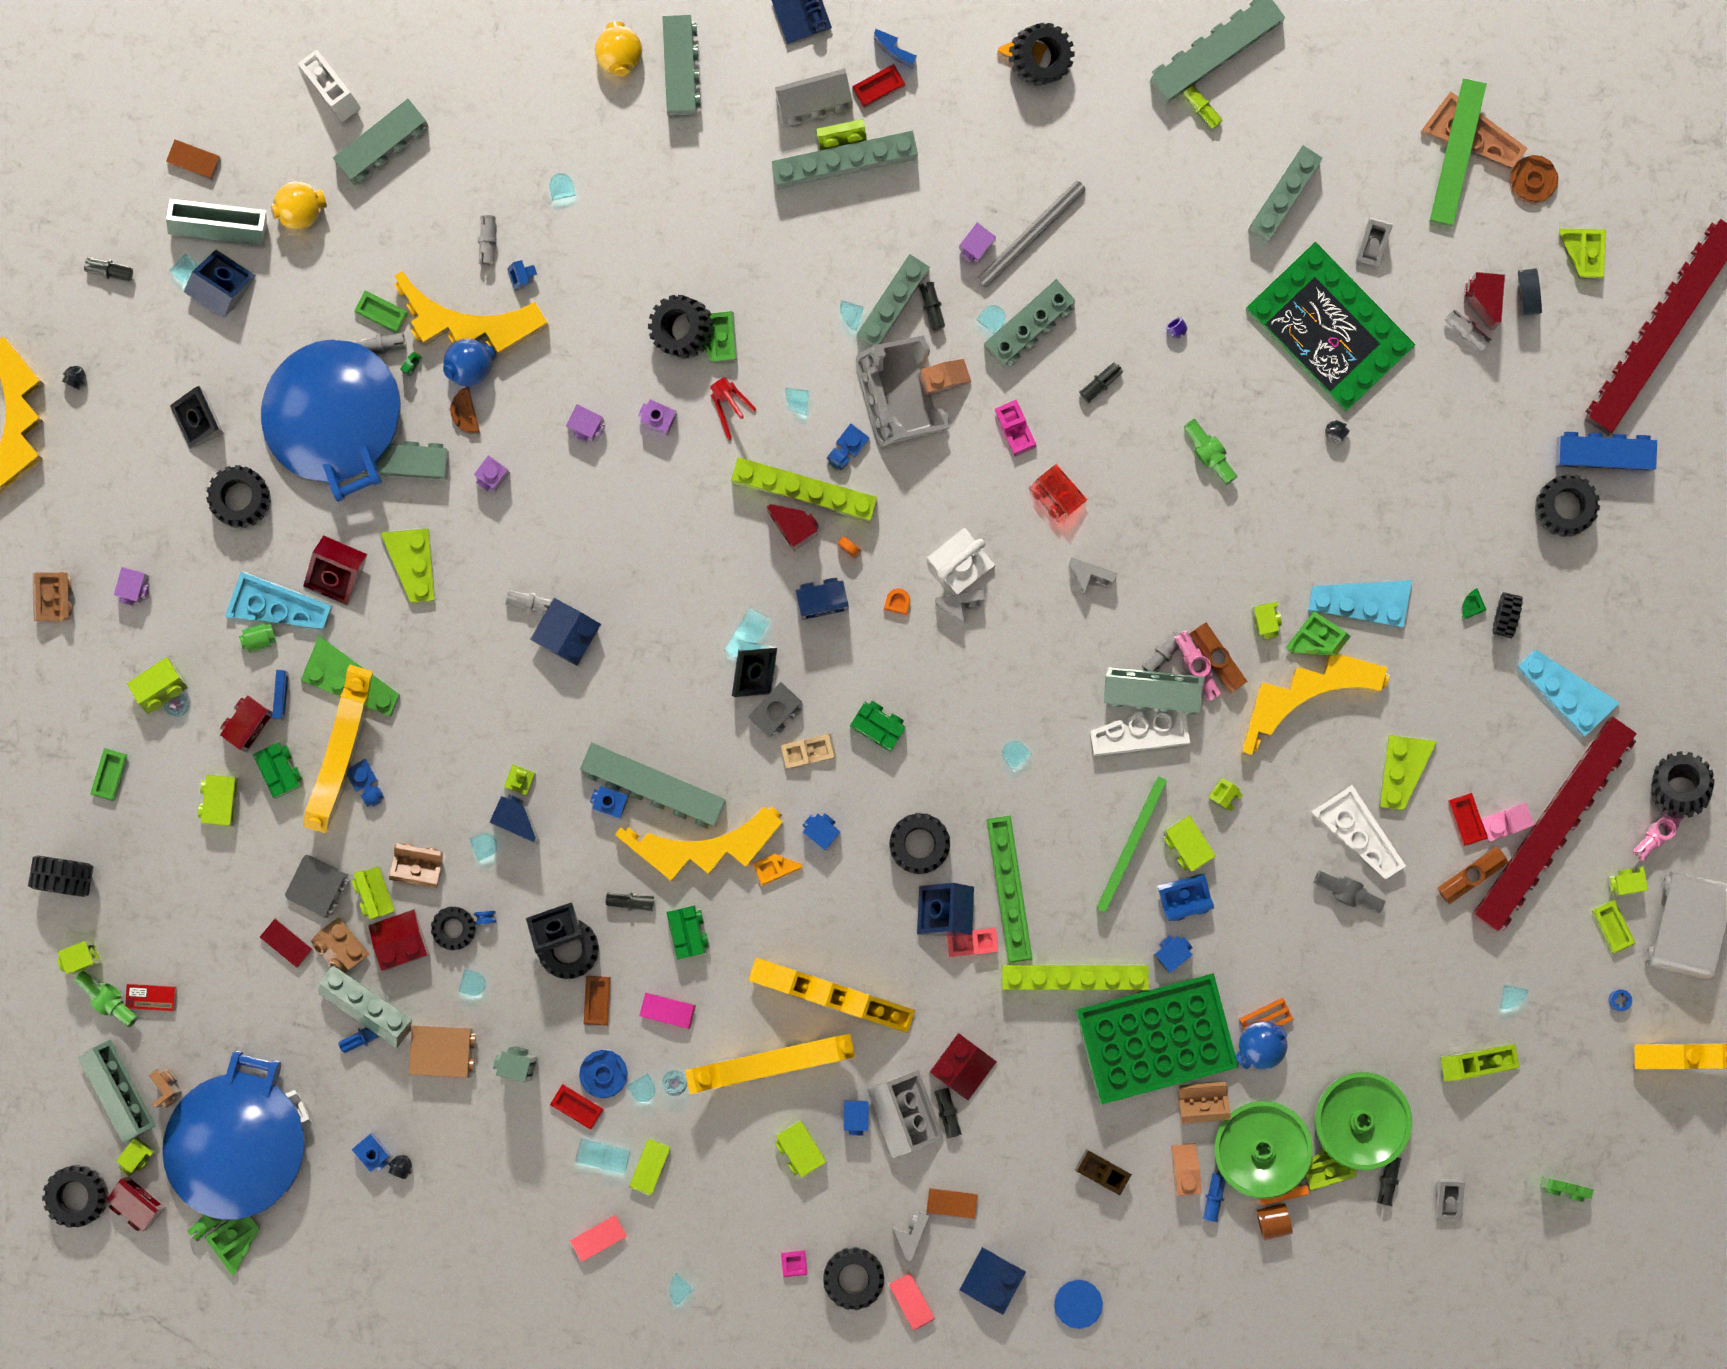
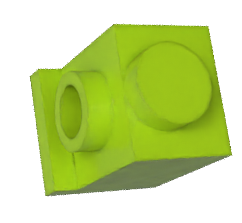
[1252,601,1282,639]
[1609,866,1648,896]
[116,1137,157,1176]

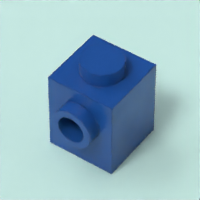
[590,786,629,819]
[802,813,840,851]
[1154,935,1193,973]
[844,1100,869,1136]
[351,1133,391,1172]

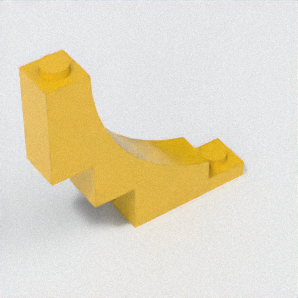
[0,336,44,493]
[1241,654,1390,756]
[303,665,373,833]
[615,806,783,881]
[748,957,915,1033]
[685,1033,855,1094]

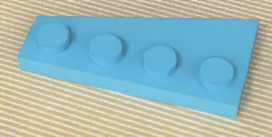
[1308,580,1412,628]
[1517,650,1620,736]

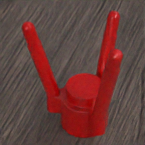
[710,377,756,441]

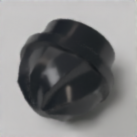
[62,366,86,390]
[1325,420,1350,445]
[388,1155,412,1179]

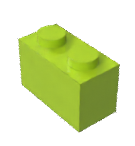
[126,657,188,714]
[198,775,238,827]
[1163,815,1216,872]
[57,941,102,974]
[774,1120,827,1178]

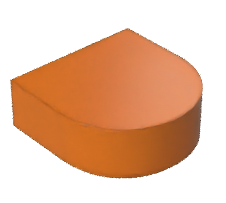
[837,536,861,559]
[884,588,910,616]

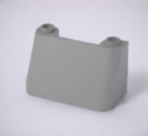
[856,335,950,447]
[1645,871,1727,980]

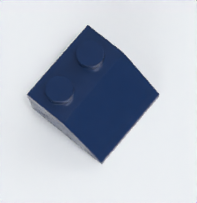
[184,249,256,318]
[796,577,849,620]
[530,598,601,666]
[489,794,539,844]
[917,883,974,936]
[959,1247,1026,1315]

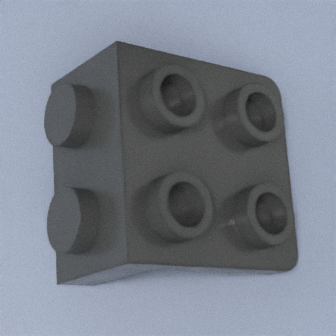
[285,855,349,918]

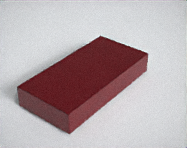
[260,918,313,968]

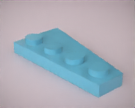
[225,571,333,629]

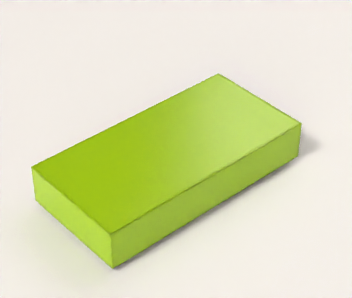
[1592,900,1636,954]

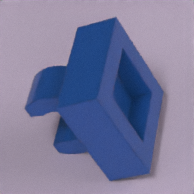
[507,260,537,291]

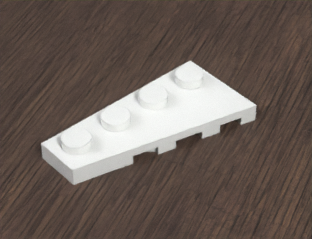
[1091,708,1190,756]
[1312,785,1406,879]

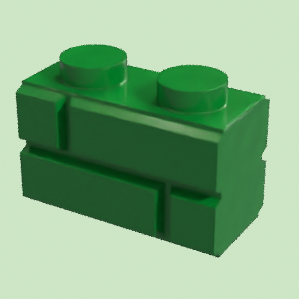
[849,700,906,753]
[253,742,303,799]
[666,905,710,960]

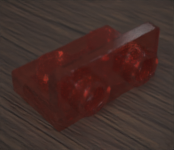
[1029,464,1087,524]

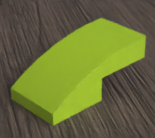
[629,1138,671,1196]

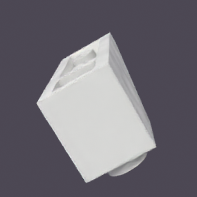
[298,50,361,122]

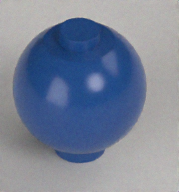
[443,338,496,387]
[1235,1021,1288,1070]

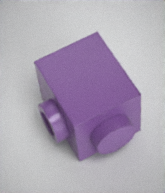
[959,222,996,263]
[638,399,677,436]
[566,404,605,442]
[474,455,510,492]
[114,567,149,606]

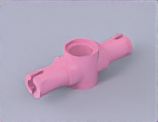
[1174,630,1221,701]
[1632,814,1687,861]

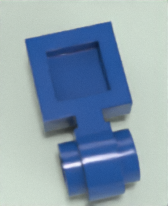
[826,423,870,471]
[347,759,385,807]

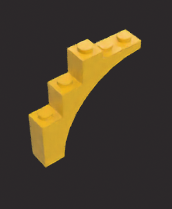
[394,271,549,355]
[1634,1043,1727,1069]

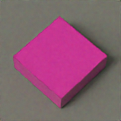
[781,1250,808,1277]

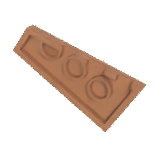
[1421,91,1528,168]

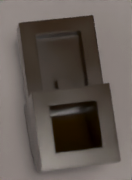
[1075,1149,1132,1196]

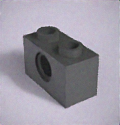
[748,682,802,738]

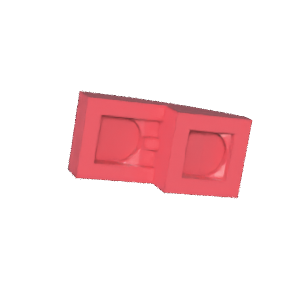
[947,928,999,957]
[569,1215,627,1262]
[889,1273,935,1331]

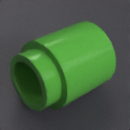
[239,623,276,653]

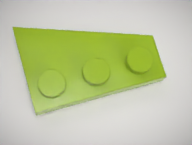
[1379,735,1437,810]

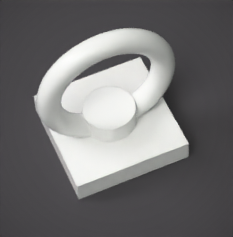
[927,528,995,594]

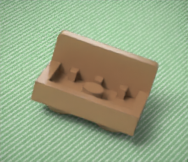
[33,571,72,622]
[389,843,443,888]
[311,917,369,974]
[149,1068,182,1108]
[1178,1082,1231,1124]

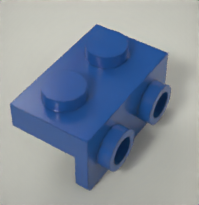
[1157,873,1214,921]

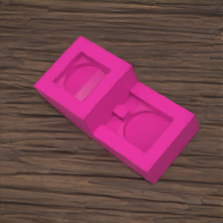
[995,399,1037,456]
[639,992,696,1029]

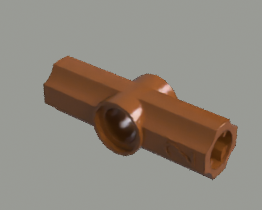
[1189,622,1248,694]
[1437,846,1509,905]

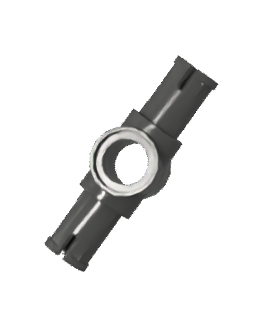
[1313,870,1386,913]

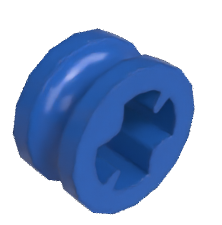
[474,911,497,925]
[1608,989,1632,1011]

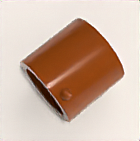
[1256,1203,1293,1241]

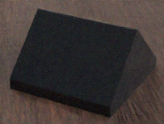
[170,386,224,449]
[732,641,777,697]
[526,902,584,954]

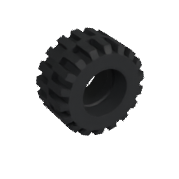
[1009,23,1075,86]
[648,295,714,358]
[206,465,271,528]
[1535,474,1600,537]
[1651,751,1715,819]
[889,813,950,874]
[28,855,94,897]
[537,920,599,979]
[42,1165,108,1228]
[823,1247,884,1310]

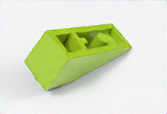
[1440,1044,1520,1081]

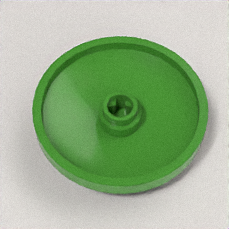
[1314,1072,1412,1171]
[1214,1101,1313,1199]

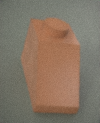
[918,359,971,397]
[1171,1144,1202,1196]

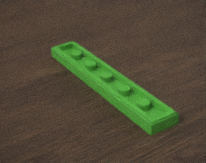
[1430,78,1487,225]
[1097,777,1167,913]
[987,815,1033,963]

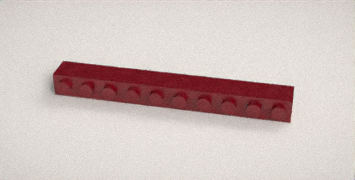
[1585,219,1727,436]
[1472,717,1637,932]

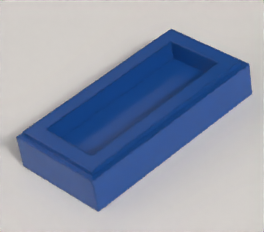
[272,670,289,720]

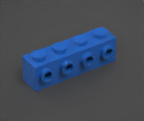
[1556,432,1657,471]

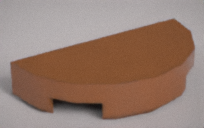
[450,387,480,434]

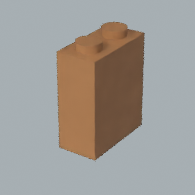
[409,1025,476,1078]

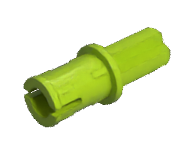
[1182,84,1223,129]

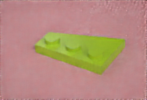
[381,528,435,603]

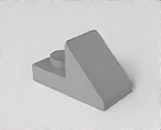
[1356,217,1393,267]
[1069,557,1117,594]
[935,590,985,624]
[1436,1179,1465,1220]
[893,1211,929,1262]

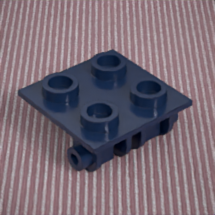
[771,0,832,44]

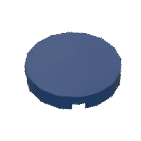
[579,1050,628,1098]
[1054,1280,1103,1329]

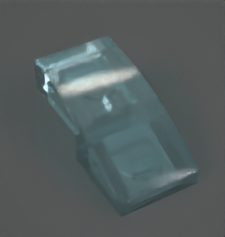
[724,607,771,658]
[575,1138,631,1174]

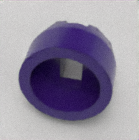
[1166,317,1187,338]

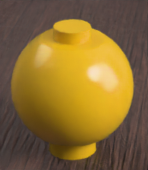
[595,21,643,76]
[271,181,327,230]

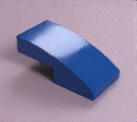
[874,29,917,69]

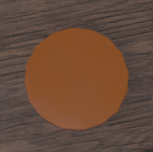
[1510,155,1559,204]

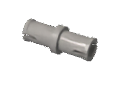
[478,215,497,266]
[1445,309,1492,351]
[355,332,406,354]
[505,589,552,613]
[1142,631,1180,672]

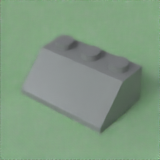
[775,68,853,126]
[867,1070,943,1158]

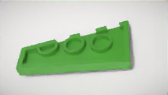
[301,636,400,717]

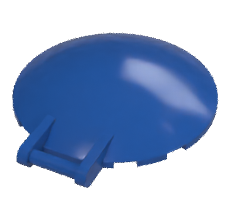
[261,339,401,502]
[162,1051,305,1220]

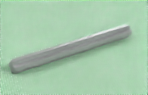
[977,180,1085,287]

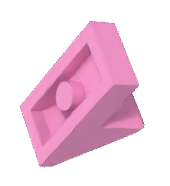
[1481,803,1534,842]

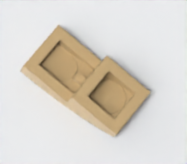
[781,734,836,769]

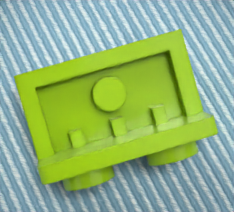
[816,119,867,150]
[351,866,395,920]

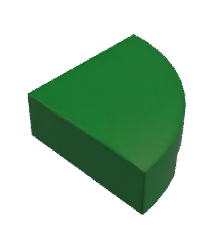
[400,352,422,377]
[1462,588,1487,620]

